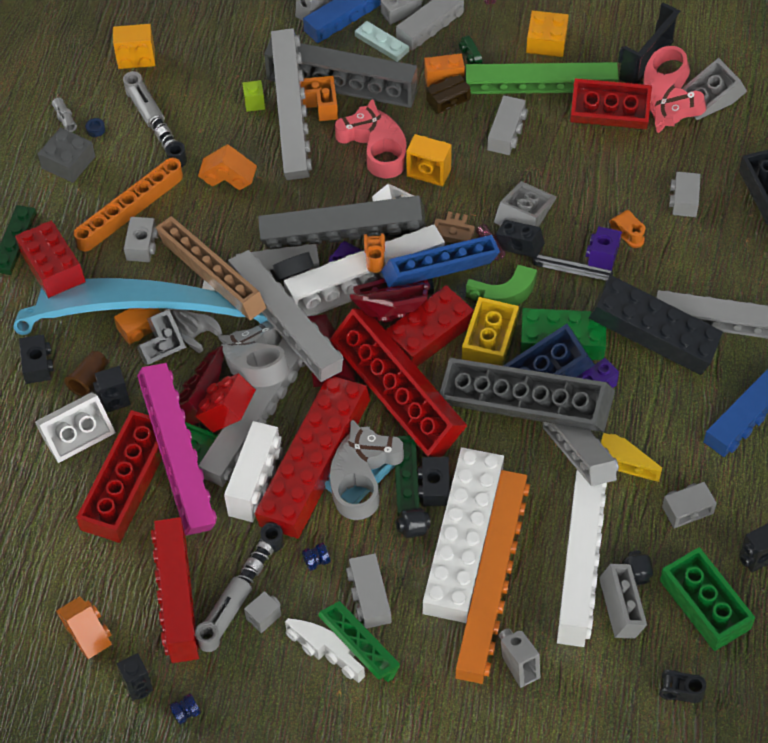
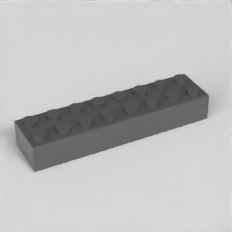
[264,38,417,108]
[258,196,426,250]
[440,358,615,432]

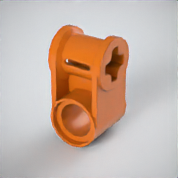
[610,210,646,248]
[364,233,385,273]

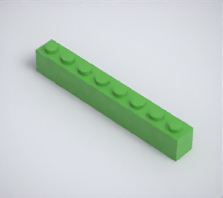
[465,62,619,94]

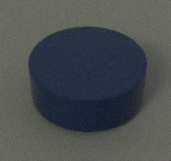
[85,118,105,137]

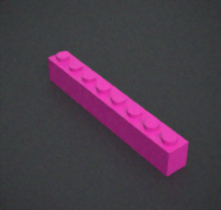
[137,363,217,536]

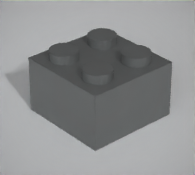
[38,127,95,183]

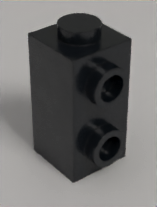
[116,653,154,701]

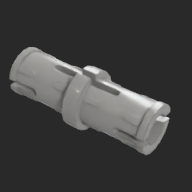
[52,98,77,132]

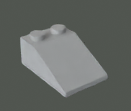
[682,58,747,120]
[494,181,556,227]

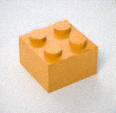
[526,10,569,57]
[113,24,155,69]
[406,134,452,186]

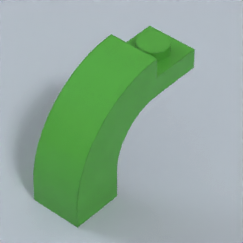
[466,265,537,306]

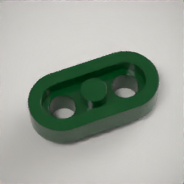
[459,35,482,64]

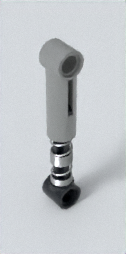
[123,71,187,168]
[195,523,284,652]

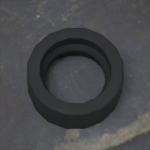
[273,252,314,280]

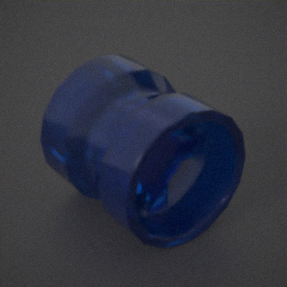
[302,542,331,571]
[169,693,201,725]

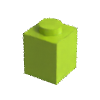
[243,80,265,112]

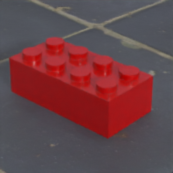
[570,78,652,129]
[15,220,86,298]
[385,285,474,367]

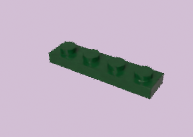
[0,205,37,275]
[394,436,419,516]

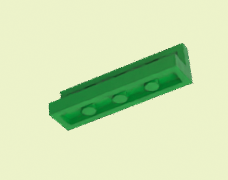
[318,601,400,682]

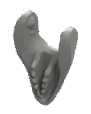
[169,309,222,353]

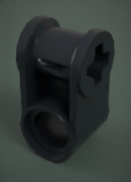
[659,670,706,703]

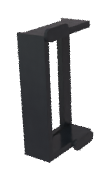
[618,2,681,84]

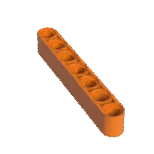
[74,158,183,252]

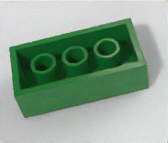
[520,308,606,360]
[660,547,756,651]

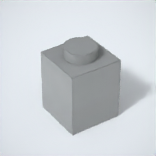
[244,591,281,633]

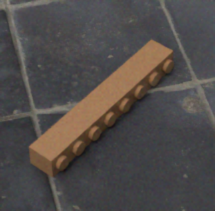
[155,216,267,320]

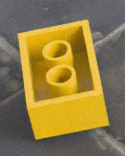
[462,297,519,366]

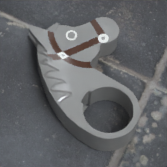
[218,321,289,387]
[330,420,404,520]

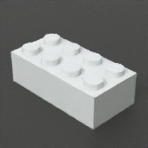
[224,421,283,522]

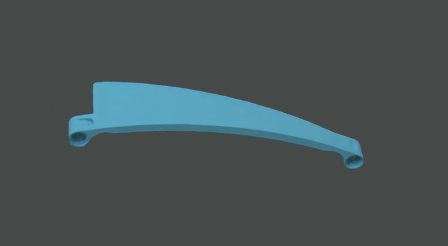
[13,278,268,335]

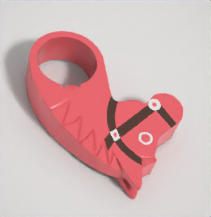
[644,46,706,133]
[335,99,407,179]

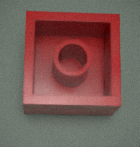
[196,373,256,432]

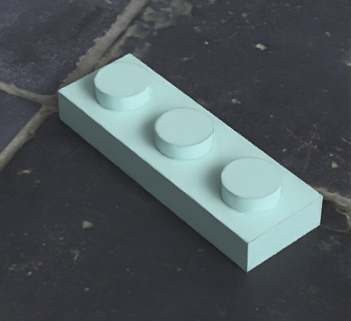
[355,21,409,62]

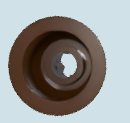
[64,351,108,397]

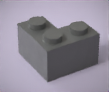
[136,309,186,365]

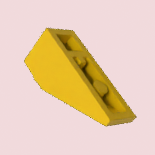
[601,433,662,482]

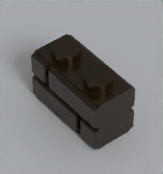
[426,74,471,114]

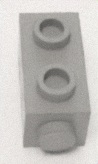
[381,0,423,25]

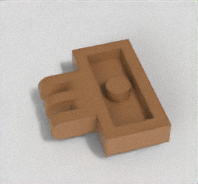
[434,211,475,243]

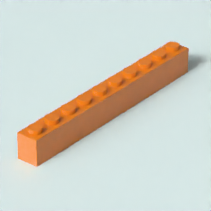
[455,470,530,684]

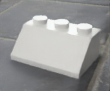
[35,392,116,463]

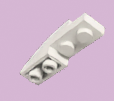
[285,618,365,683]

